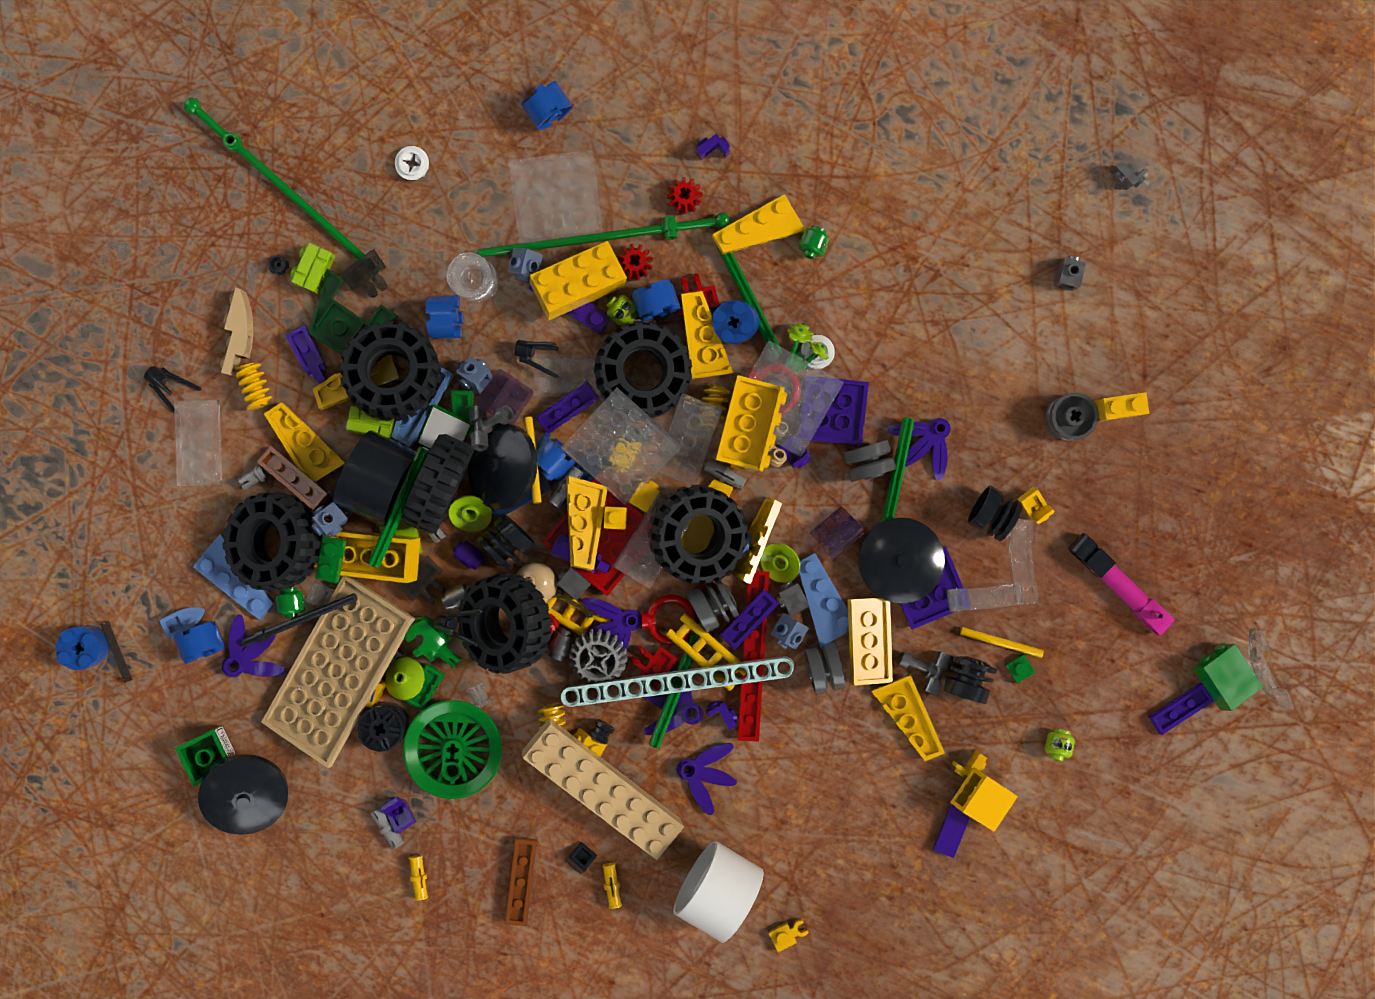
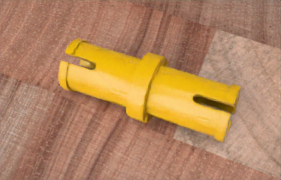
[408,854,428,901]
[602,863,622,909]

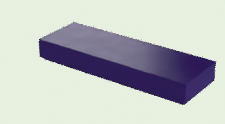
[535,380,600,434]
[719,588,779,650]
[1148,682,1214,735]
[933,790,970,858]

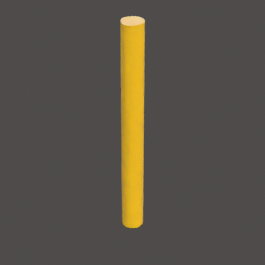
[524,417,542,503]
[960,627,1044,658]

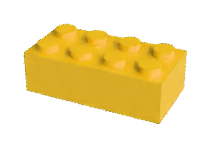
[530,241,627,320]
[329,529,420,583]

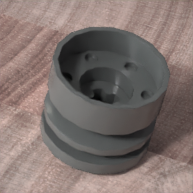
[686,578,739,633]

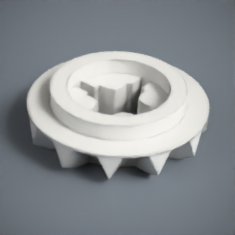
[395,146,429,181]
[800,335,835,369]

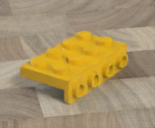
[716,375,788,472]

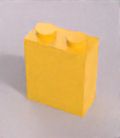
[1093,392,1150,422]
[950,767,1018,832]

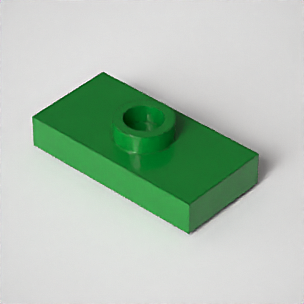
[451,389,474,433]
[405,663,446,711]

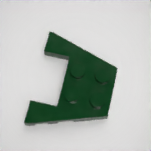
[308,269,398,355]

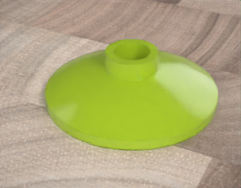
[449,496,492,532]
[760,543,800,583]
[385,657,425,700]

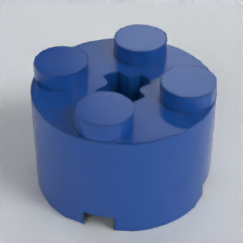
[521,81,573,131]
[631,280,681,322]
[426,295,464,339]
[713,300,760,344]
[535,432,577,481]
[173,621,225,664]
[56,625,110,670]

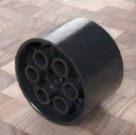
[334,430,417,527]

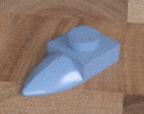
[159,607,205,640]

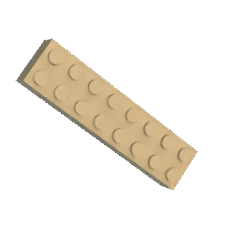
[522,718,684,860]

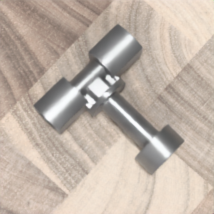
[469,405,514,451]
[898,650,953,696]

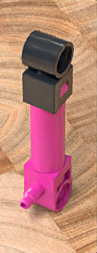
[1068,533,1175,636]

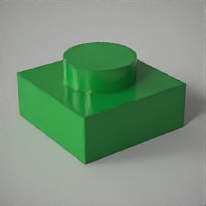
[1005,654,1036,684]

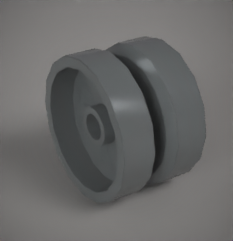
[1044,393,1099,441]
[843,440,897,482]
[804,642,845,695]

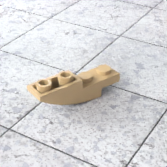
[220,288,253,377]

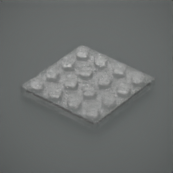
[508,150,603,244]
[726,340,844,457]
[561,387,682,505]

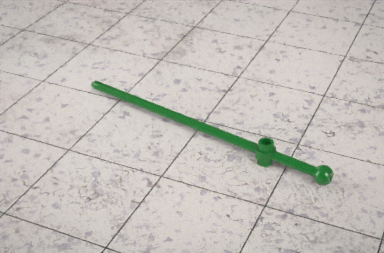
[184,98,382,275]
[477,212,729,257]

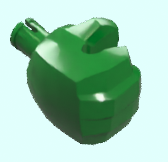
[404,616,462,669]

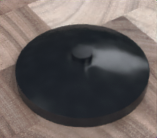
[468,423,537,509]
[858,518,945,603]
[198,754,288,835]

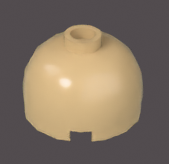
[516,562,558,603]

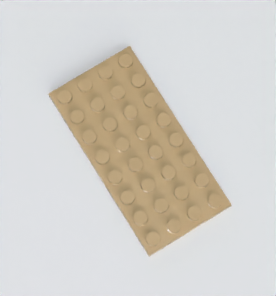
[261,576,415,768]

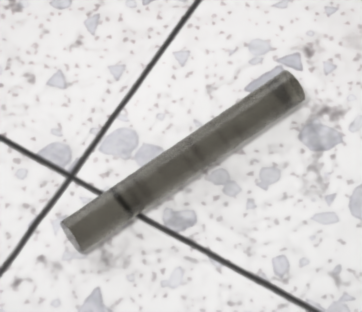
[100,621,133,683]

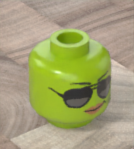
[606,295,638,326]
[1044,729,1075,762]

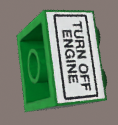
[175,725,236,787]

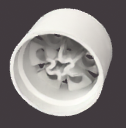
[673,841,764,943]

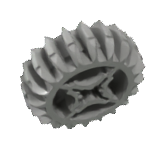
[569,628,627,684]

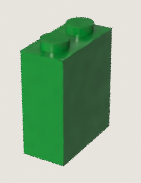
[1193,643,1263,711]

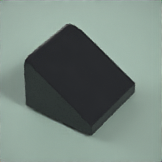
[565,841,597,874]

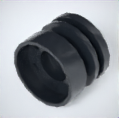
[967,485,1023,542]
[478,513,535,570]
[943,655,997,704]
[357,701,410,752]

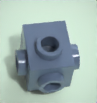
[508,248,543,282]
[456,356,493,394]
[311,502,348,538]
[770,612,809,650]

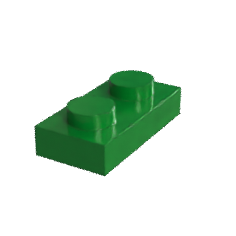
[315,536,347,583]

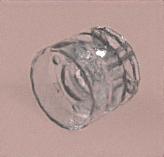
[447,252,499,303]

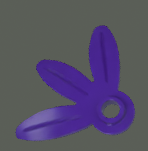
[887,418,951,480]
[582,598,642,666]
[222,614,286,677]
[643,665,703,735]
[676,743,737,815]

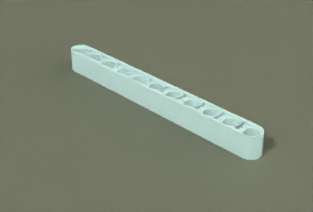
[561,656,794,707]

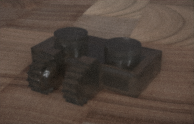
[340,249,387,298]
[397,556,447,604]

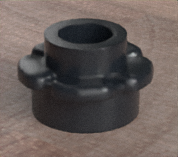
[268,254,289,276]

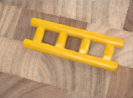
[547,587,618,646]
[666,613,747,691]

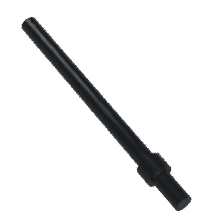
[241,593,358,647]

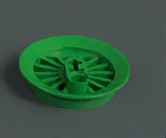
[403,700,502,799]

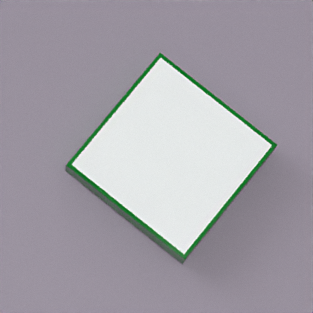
[417,404,472,449]

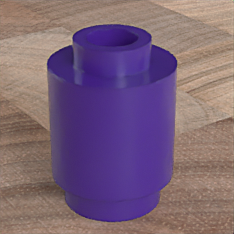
[452,540,485,570]

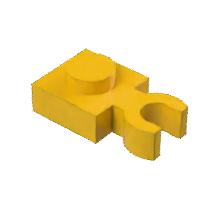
[768,918,809,952]

